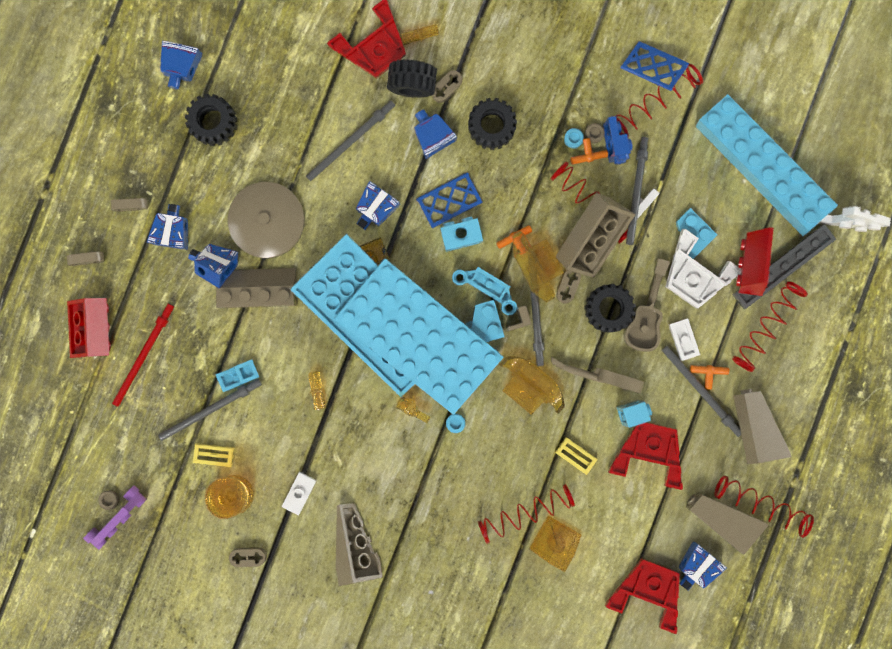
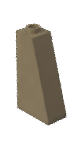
[734,389,791,464]
[686,493,769,555]

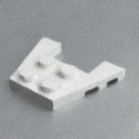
[818,207,891,232]
[665,229,741,308]

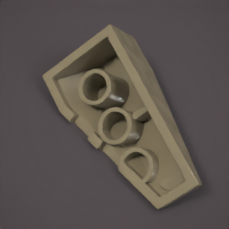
[336,503,383,586]

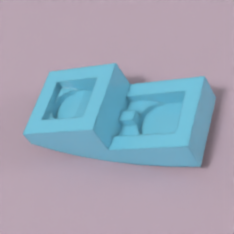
[216,359,259,393]

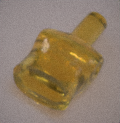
[396,396,430,423]

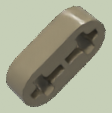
[432,71,462,103]
[111,198,148,212]
[66,252,105,266]
[556,270,581,304]
[229,547,267,567]

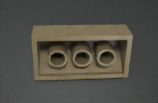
[556,193,635,278]
[216,268,297,309]

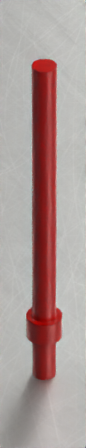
[112,303,175,407]

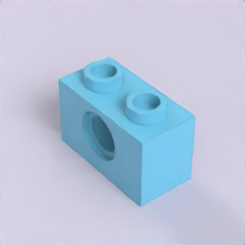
[440,217,483,252]
[616,400,652,428]

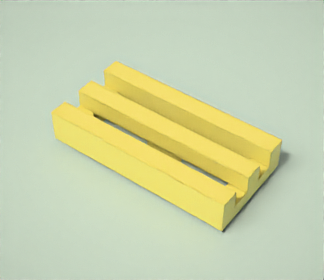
[555,437,598,475]
[193,443,235,467]

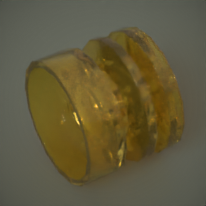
[205,475,254,519]

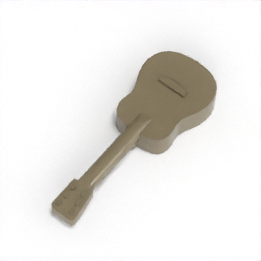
[623,259,670,352]
[551,357,645,394]

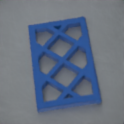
[620,41,689,91]
[416,172,483,229]

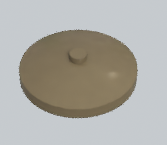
[228,182,305,258]

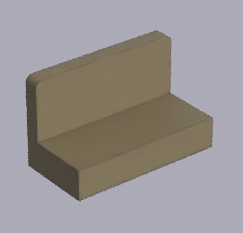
[506,305,531,332]

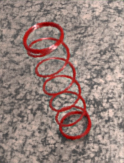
[616,63,703,137]
[550,161,628,244]
[732,281,808,372]
[714,475,814,538]
[478,484,575,544]

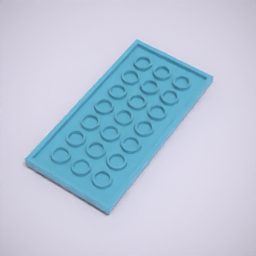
[290,234,415,397]
[334,258,504,415]

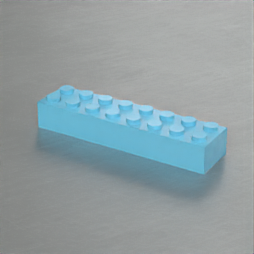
[696,94,838,236]

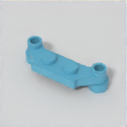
[452,267,517,316]

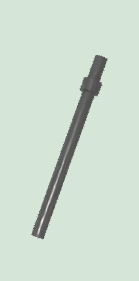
[306,100,396,181]
[626,137,649,245]
[527,252,545,366]
[661,346,741,437]
[158,378,262,441]

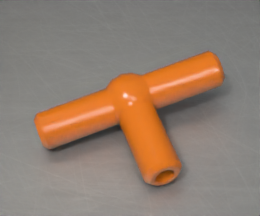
[570,138,608,165]
[496,225,532,255]
[690,365,730,389]

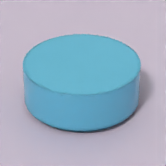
[564,128,584,148]
[446,414,465,433]

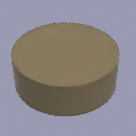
[585,123,605,144]
[98,490,120,510]

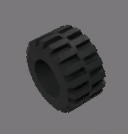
[387,60,437,98]
[185,94,238,146]
[468,98,517,150]
[584,284,636,333]

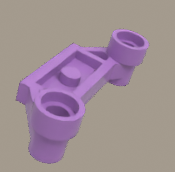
[83,485,147,550]

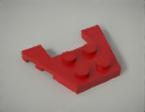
[327,0,406,79]
[608,422,683,490]
[605,558,680,634]

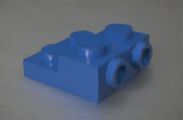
[602,116,632,165]

